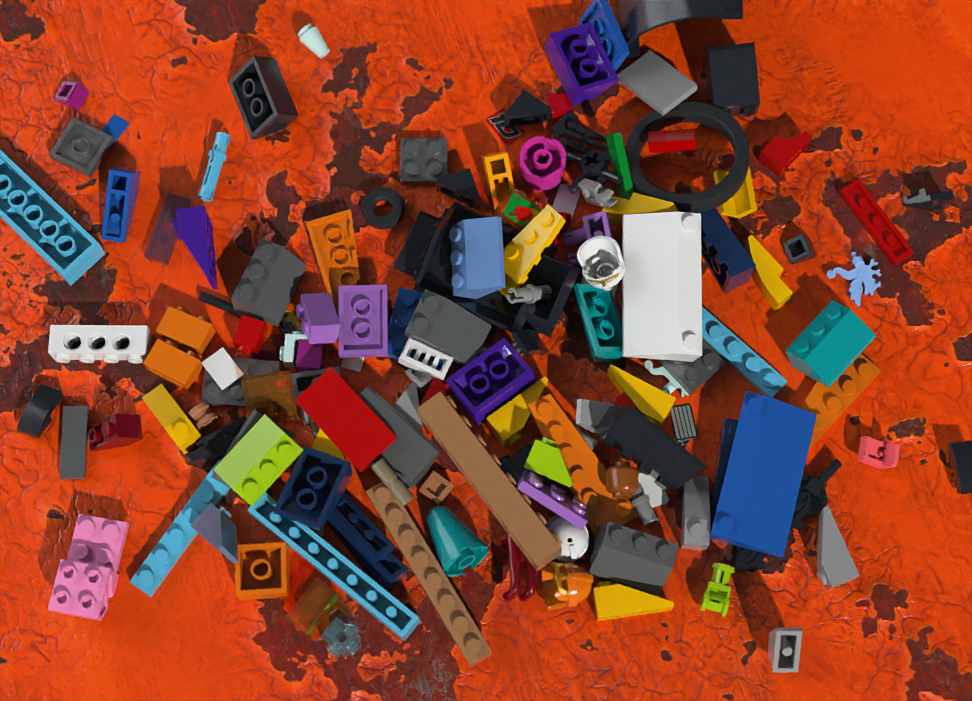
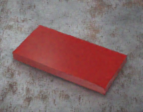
[294,366,398,473]

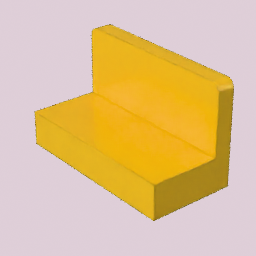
[713,167,757,218]

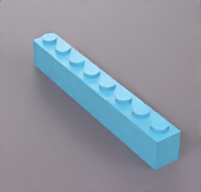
[247,492,420,641]

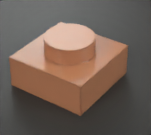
[419,471,454,506]

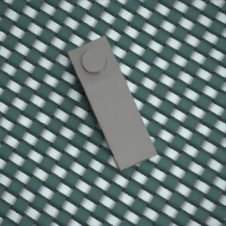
[681,476,710,551]
[816,506,860,590]

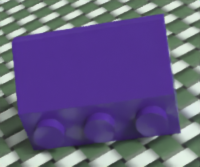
[545,22,619,105]
[446,338,536,426]

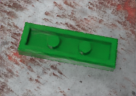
[605,132,635,200]

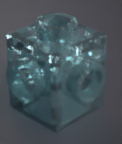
[320,617,362,659]

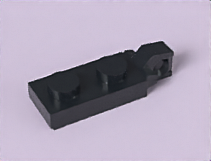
[187,415,246,463]

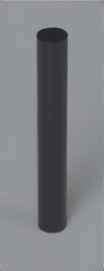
[199,292,266,323]

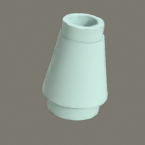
[298,24,330,58]

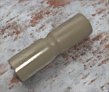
[371,458,414,506]

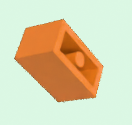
[156,306,216,356]
[143,339,204,391]

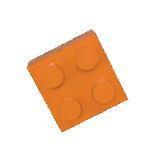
[235,542,290,600]

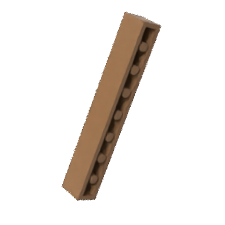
[416,392,563,571]
[366,481,492,668]

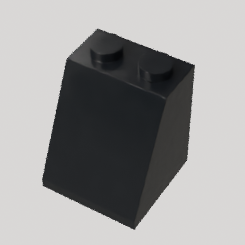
[702,42,760,117]

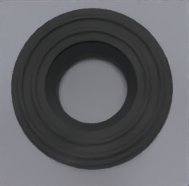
[362,187,404,230]

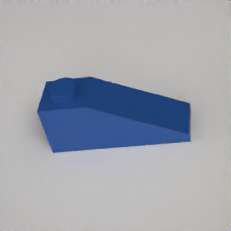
[101,167,141,243]

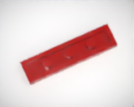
[838,178,914,267]

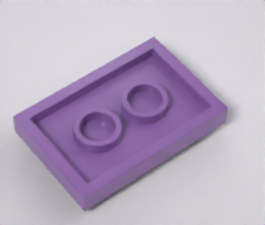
[339,284,388,358]
[517,469,588,530]

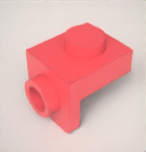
[857,436,900,469]

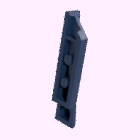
[326,494,409,593]

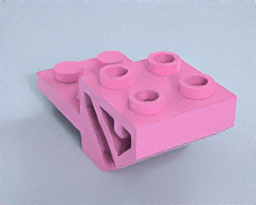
[48,514,129,621]

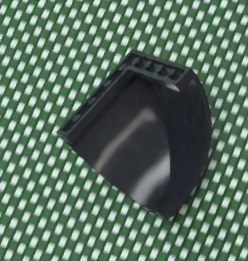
[615,0,743,59]

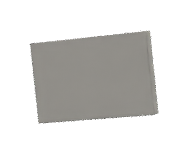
[617,50,697,116]

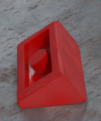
[648,129,696,153]

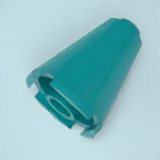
[426,506,488,577]

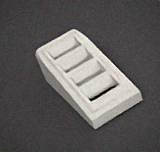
[398,337,454,380]

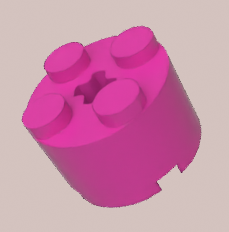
[519,136,566,192]

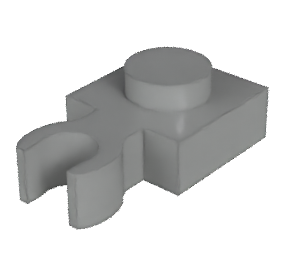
[579,178,617,207]

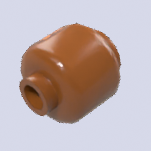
[606,461,639,499]

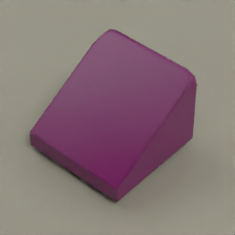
[54,81,89,110]

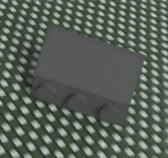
[231,238,307,327]
[587,521,679,595]

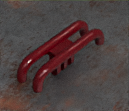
[501,532,537,602]

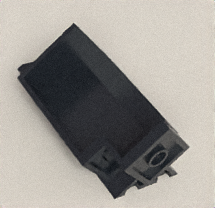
[393,202,580,337]

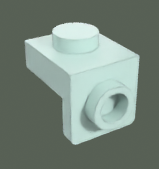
[280,331,308,369]

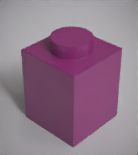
[296,339,326,373]

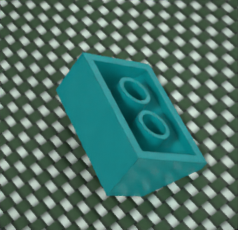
[573,284,622,363]
[785,300,876,388]

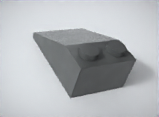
[405,289,492,366]

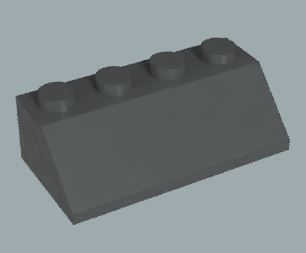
[358,386,441,490]

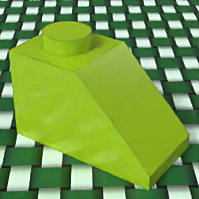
[524,436,574,487]

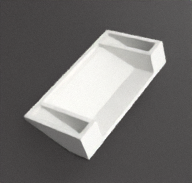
[622,212,702,362]

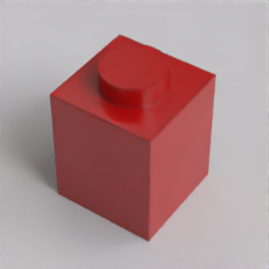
[232,315,268,356]

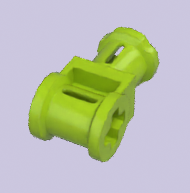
[700,563,735,617]

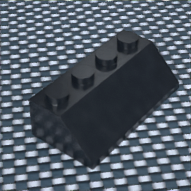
[594,406,706,490]

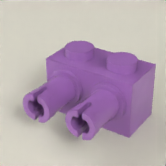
[564,211,616,267]

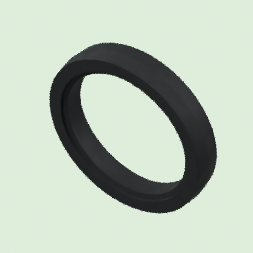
[625,102,750,213]

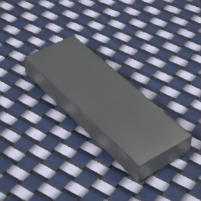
[59,406,89,480]

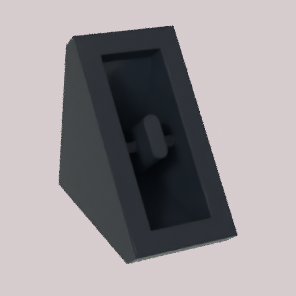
[504,90,551,128]
[436,168,480,210]

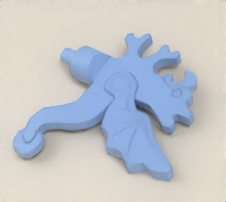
[826,251,881,307]

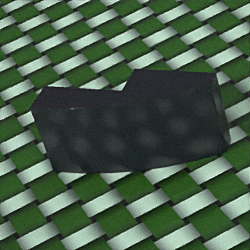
[511,329,549,358]
[17,384,64,438]
[948,440,972,494]

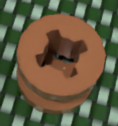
[187,401,218,432]

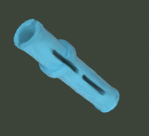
[198,132,231,202]

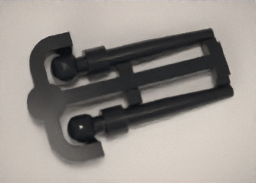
[552,113,610,164]

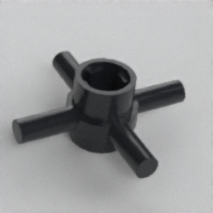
[566,148,623,194]

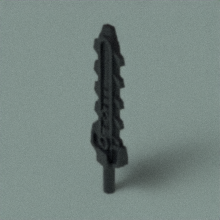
[734,459,842,574]

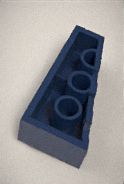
[699,207,756,294]

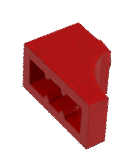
[757,131,812,177]

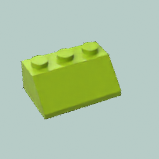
[213,414,303,506]

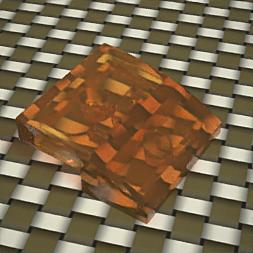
[241,370,299,423]

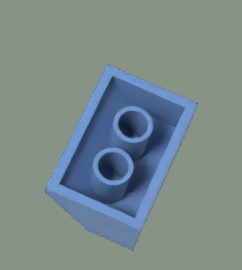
[449,216,505,299]

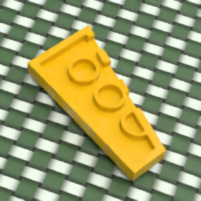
[499,204,566,298]

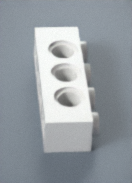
[48,325,152,364]

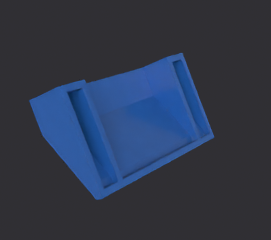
[710,391,817,558]

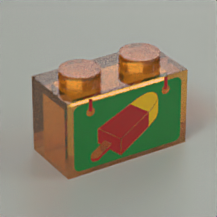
[492,189,545,231]
[285,577,339,637]

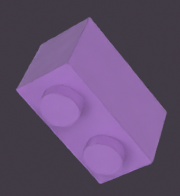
[296,293,340,344]

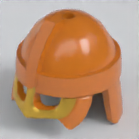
[541,562,594,610]

